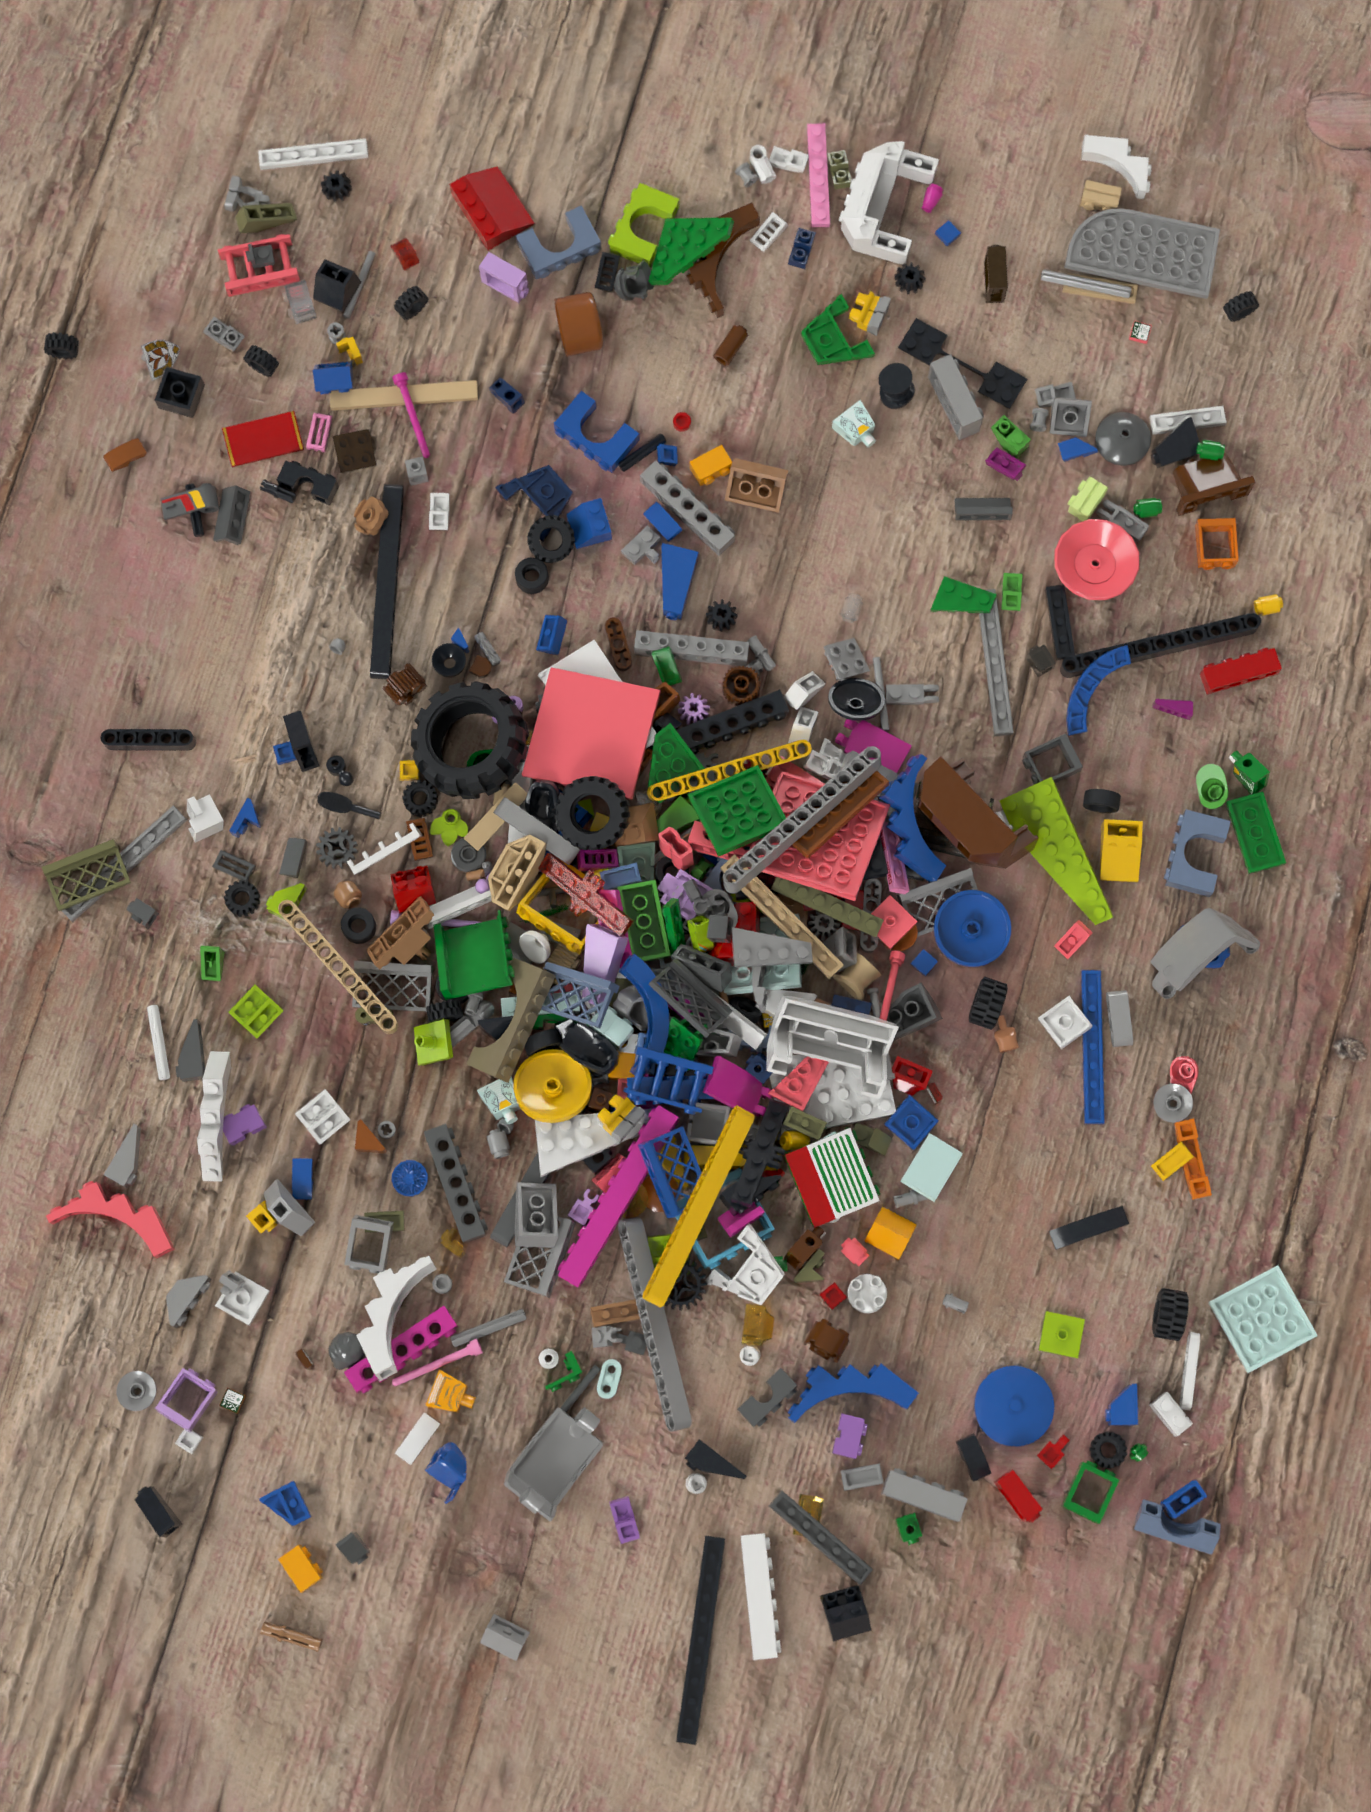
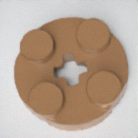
[354,497,388,535]

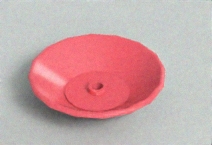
[1054,519,1139,600]

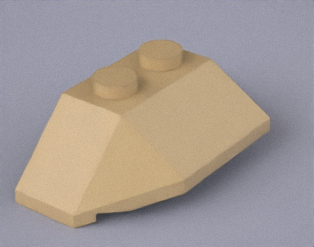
[488,834,547,911]

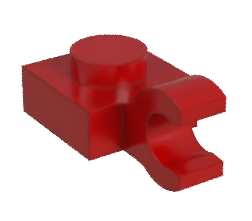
[1036,1435,1070,1470]

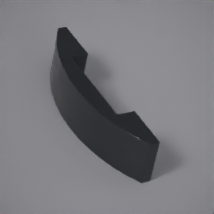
[1049,1206,1129,1250]

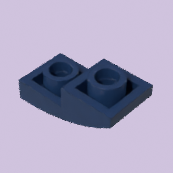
[788,228,816,269]

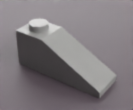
[104,1124,141,1188]

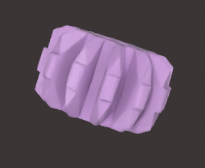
[678,693,710,725]

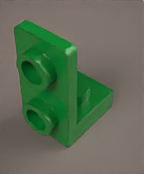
[545,1351,583,1392]

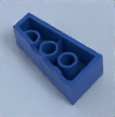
[627,1075,714,1105]

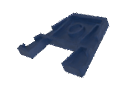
[495,465,573,543]

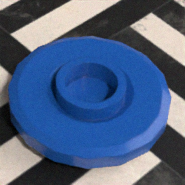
[392,1160,428,1197]

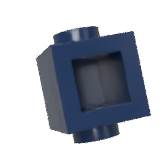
[745,1052,773,1084]

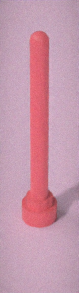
[879,951,906,1021]

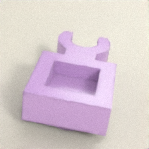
[568,1189,599,1226]

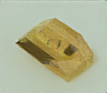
[741,1304,774,1346]

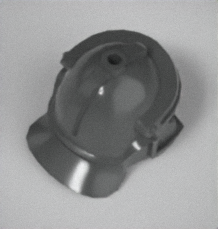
[614,261,654,301]

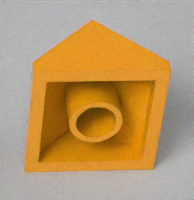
[864,1206,917,1260]

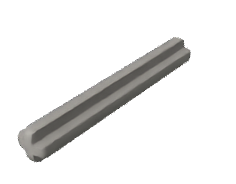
[451,1309,526,1347]

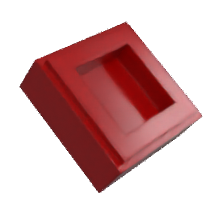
[819,1282,847,1310]

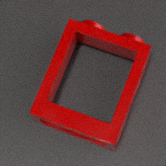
[993,1470,1043,1523]

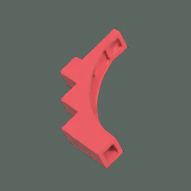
[46,1181,175,1258]

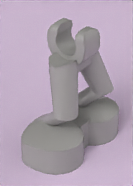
[225,176,270,212]

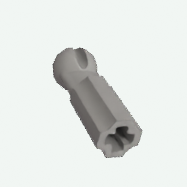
[450,1000,494,1047]

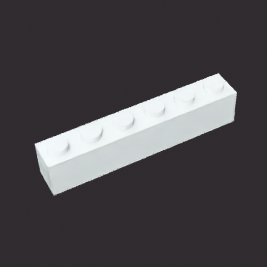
[741,1533,781,1660]

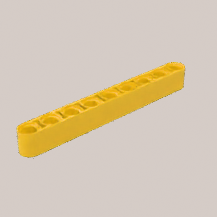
[647,740,812,801]

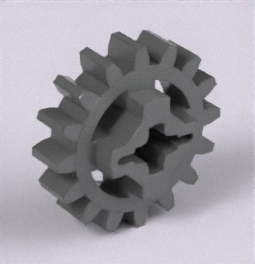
[316,827,358,869]

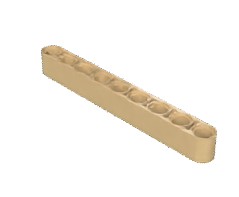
[278,900,398,1034]

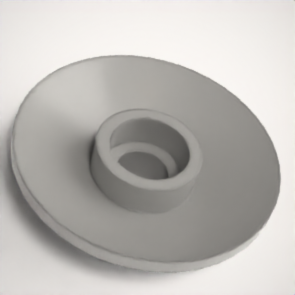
[1153,1084,1193,1123]
[116,1371,157,1411]

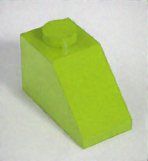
[266,883,307,919]

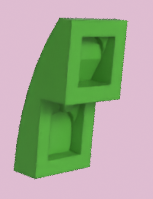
[1001,573,1023,611]

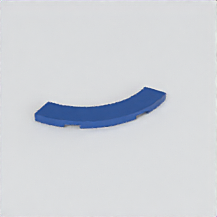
[1066,645,1131,736]

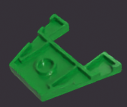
[801,294,875,365]

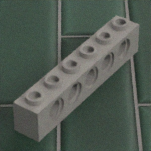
[640,460,735,556]
[634,630,749,667]

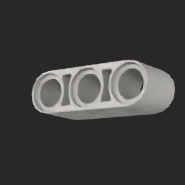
[1106,990,1133,1047]

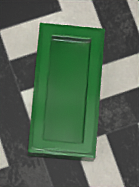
[652,647,682,686]

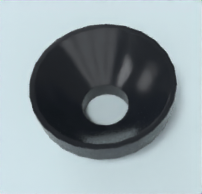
[432,643,466,677]

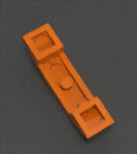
[1174,1119,1212,1200]

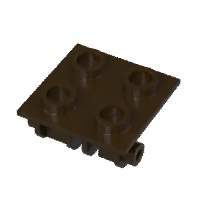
[332,429,377,473]

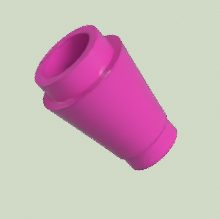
[921,184,943,213]

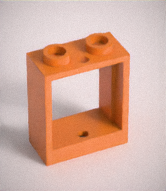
[1195,518,1239,570]

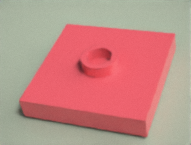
[871,895,918,950]

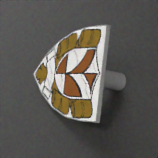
[141,340,180,381]

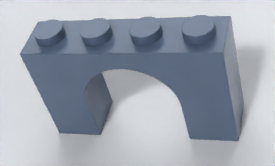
[516,205,601,280]
[1164,809,1231,897]

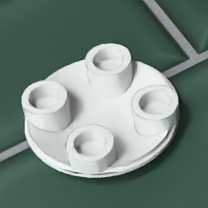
[848,1274,887,1313]

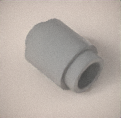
[487,1129,510,1159]

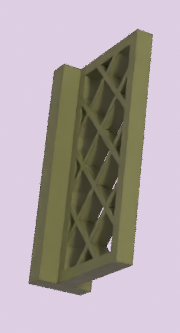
[42,839,131,911]

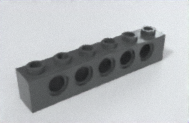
[424,1124,488,1244]

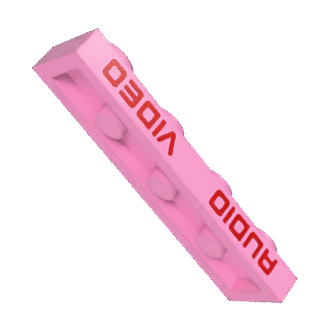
[880,822,909,894]

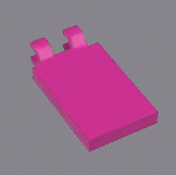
[835,719,912,773]
[703,1056,772,1117]

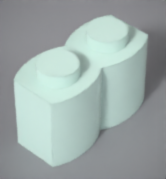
[588,1006,634,1049]

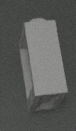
[344,1215,394,1274]

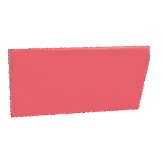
[592,1153,626,1193]

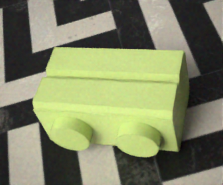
[1068,477,1108,521]

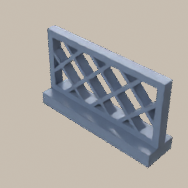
[541,962,620,1028]

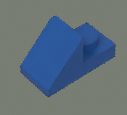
[229,798,261,838]

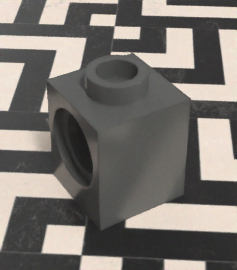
[707,912,733,943]

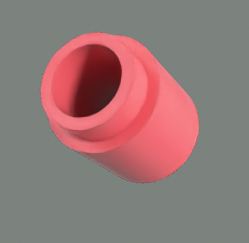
[841,1237,870,1266]

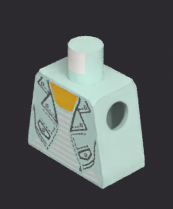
[832,400,876,448]
[477,1077,520,1124]

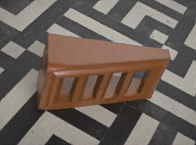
[406,818,433,861]

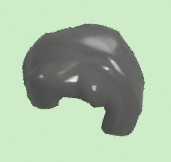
[328,1332,365,1370]

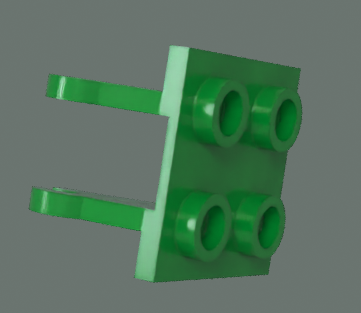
[663,1012,708,1071]

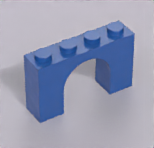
[554,391,640,473]

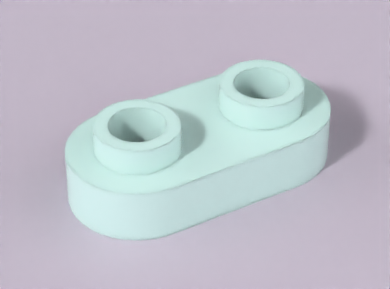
[597,1359,622,1399]

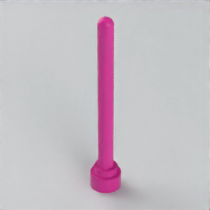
[392,372,430,458]

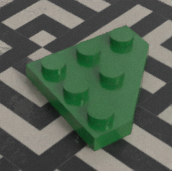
[647,723,705,804]

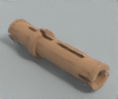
[260,1621,322,1652]

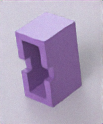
[223,1104,267,1146]
[832,1414,868,1459]

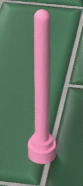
[392,1339,483,1386]

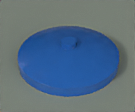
[934,890,1011,967]
[974,1366,1054,1447]

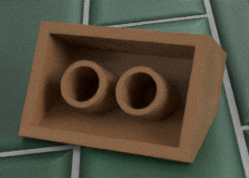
[725,458,789,513]

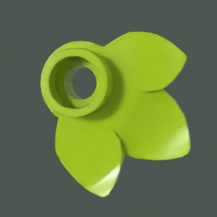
[430,809,468,846]

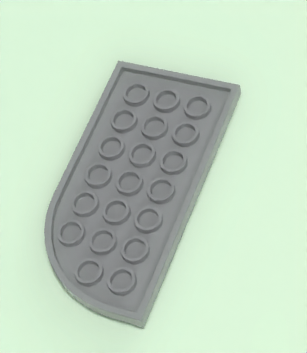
[1064,209,1220,299]

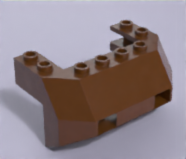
[919,756,1038,869]

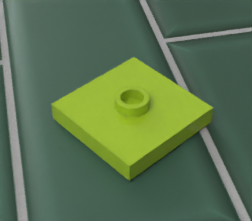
[1038,1311,1085,1359]

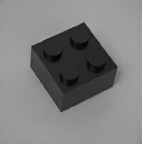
[155,367,205,418]

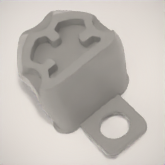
[613,985,670,1031]

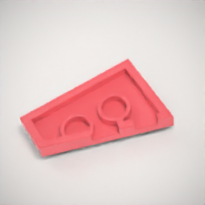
[768,1056,829,1111]

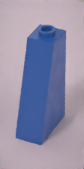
[661,543,699,620]

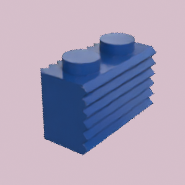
[1160,1480,1207,1519]

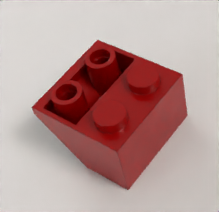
[391,865,436,913]

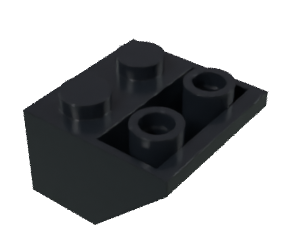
[313,259,361,312]
[820,1585,872,1641]

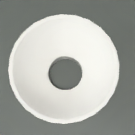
[519,930,551,964]

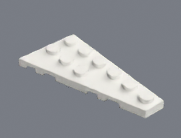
[535,1109,652,1178]

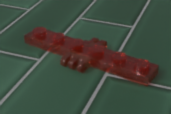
[538,853,634,937]

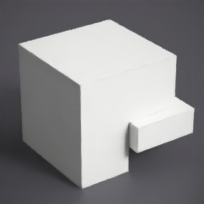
[187,794,224,843]

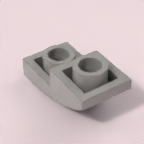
[203,317,245,351]

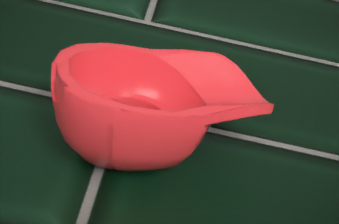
[1170,1056,1199,1094]

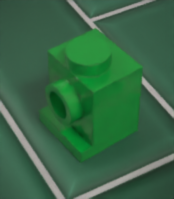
[895,1513,923,1545]

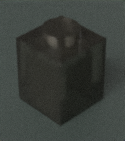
[1026,644,1056,677]

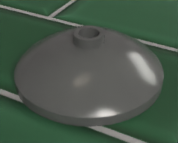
[1095,412,1151,466]

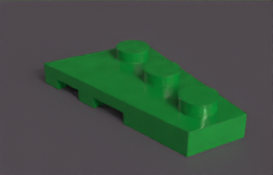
[930,576,997,613]

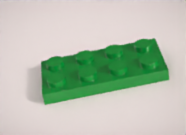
[1225,791,1286,874]

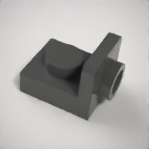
[246,244,275,268]

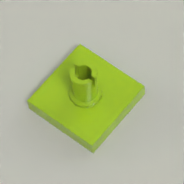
[414,1019,453,1066]

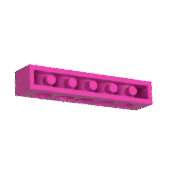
[344,1306,458,1394]

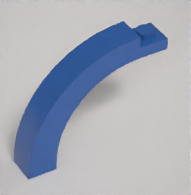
[619,954,669,1075]

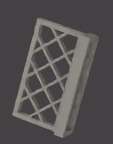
[897,868,978,937]
[352,961,433,1012]
[504,1216,576,1298]

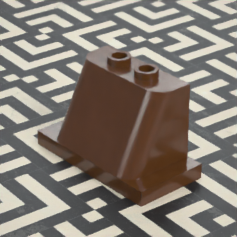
[1173,453,1255,516]

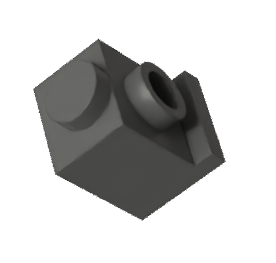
[126,898,159,929]

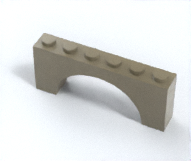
[467,958,556,1083]

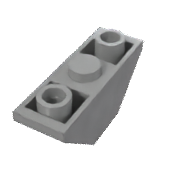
[264,1179,315,1236]
[166,1275,211,1328]

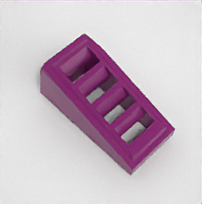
[1152,699,1193,720]
[577,849,619,871]

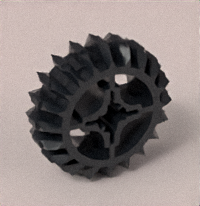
[664,1258,707,1311]

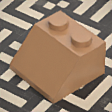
[615,803,659,847]

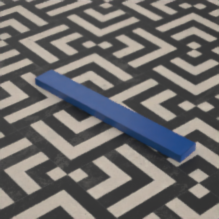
[1081,970,1105,1124]

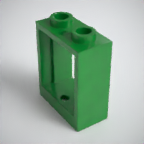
[1061,1460,1119,1524]

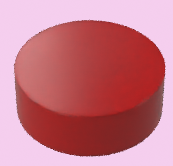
[673,412,691,432]

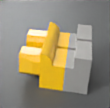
[849,291,891,336]
[597,1094,645,1143]

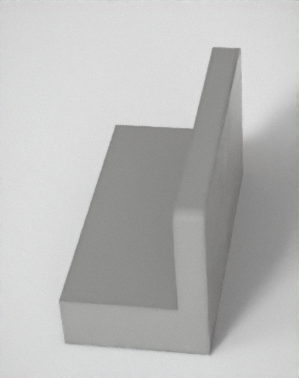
[481,1614,530,1661]

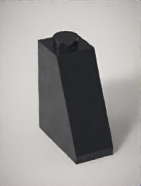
[1151,417,1200,468]
[283,710,320,772]
[134,1486,183,1537]

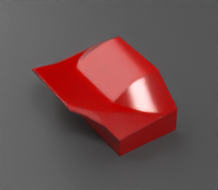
[892,1056,933,1096]

